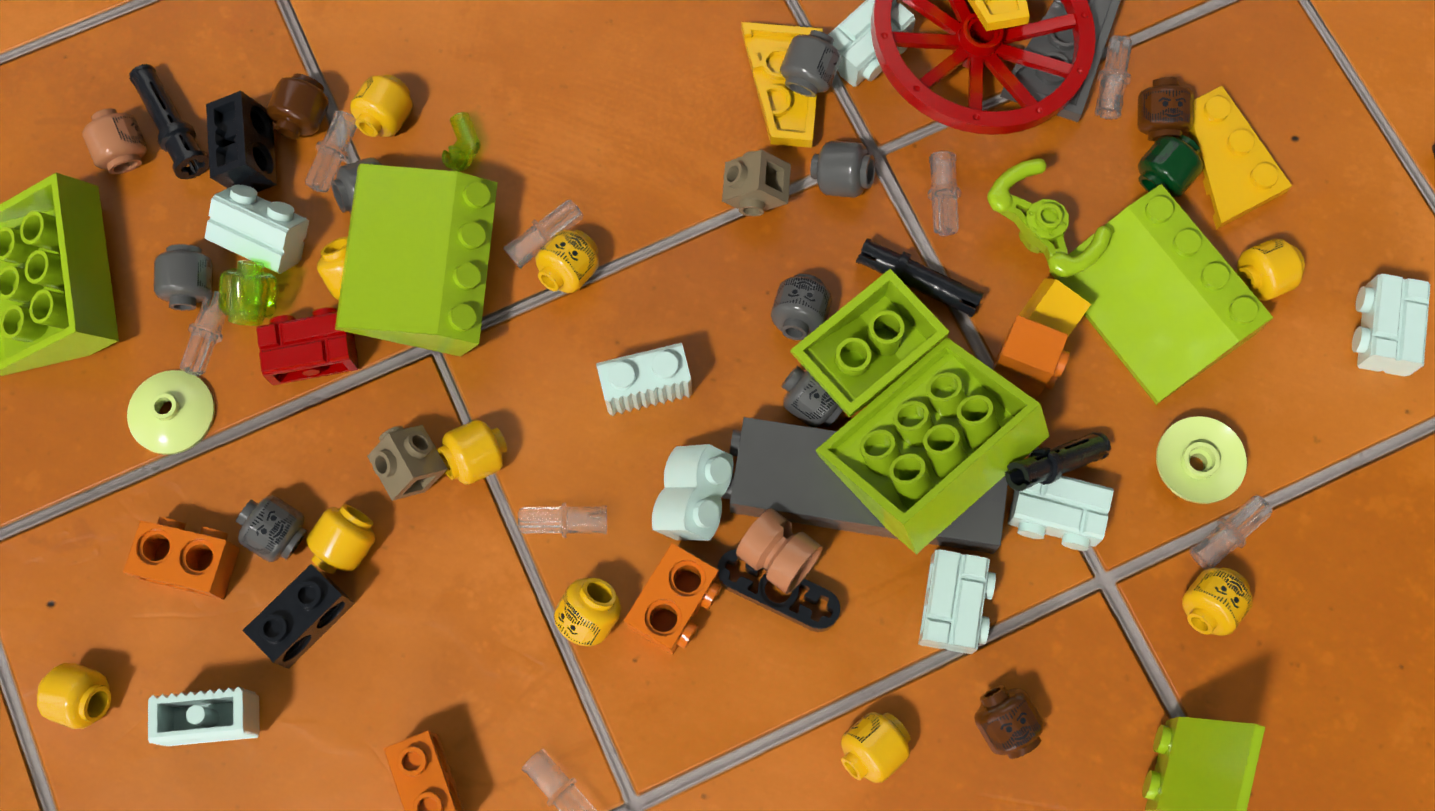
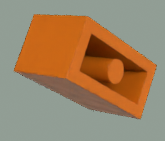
[992,315,1070,400]

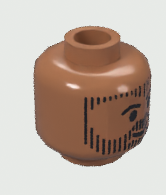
[82,108,147,174]

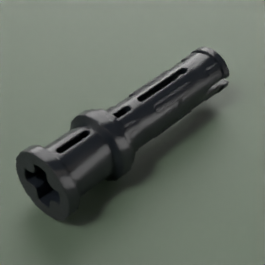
[129,64,209,179]

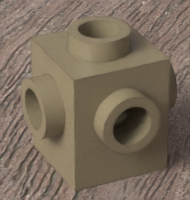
[722,149,791,216]
[367,425,447,501]

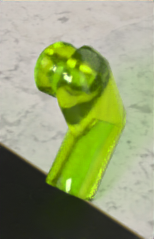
[442,112,481,172]

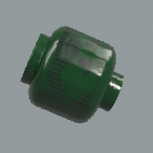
[1138,135,1203,198]

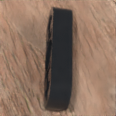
[717,549,840,632]

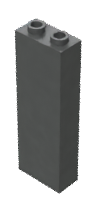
[722,417,1008,554]

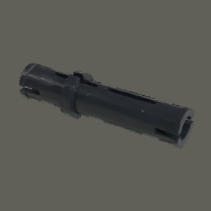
[856,238,984,317]
[1005,432,1111,491]

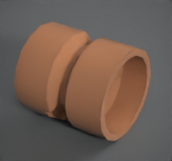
[736,508,823,594]

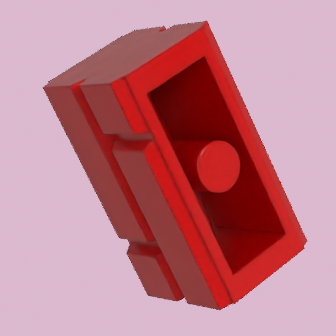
[256,307,359,385]

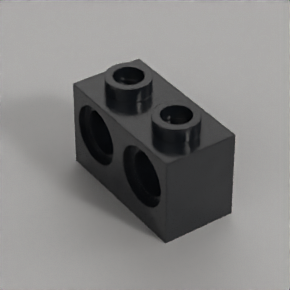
[206,91,277,192]
[242,564,355,669]

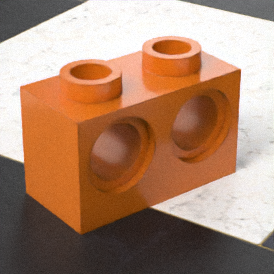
[123,517,240,600]
[624,543,722,655]
[383,730,465,811]

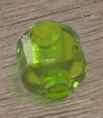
[218,260,278,326]

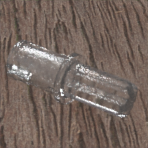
[1094,35,1132,119]
[305,111,357,193]
[927,151,961,236]
[503,200,583,269]
[180,290,233,376]
[1189,495,1273,569]
[518,502,607,538]
[522,748,597,811]

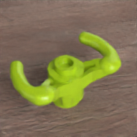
[987,158,1112,278]

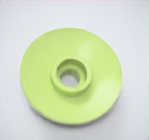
[127,370,215,455]
[1156,416,1247,504]

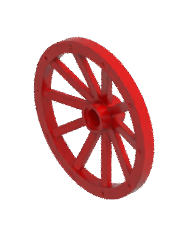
[871,0,1096,135]

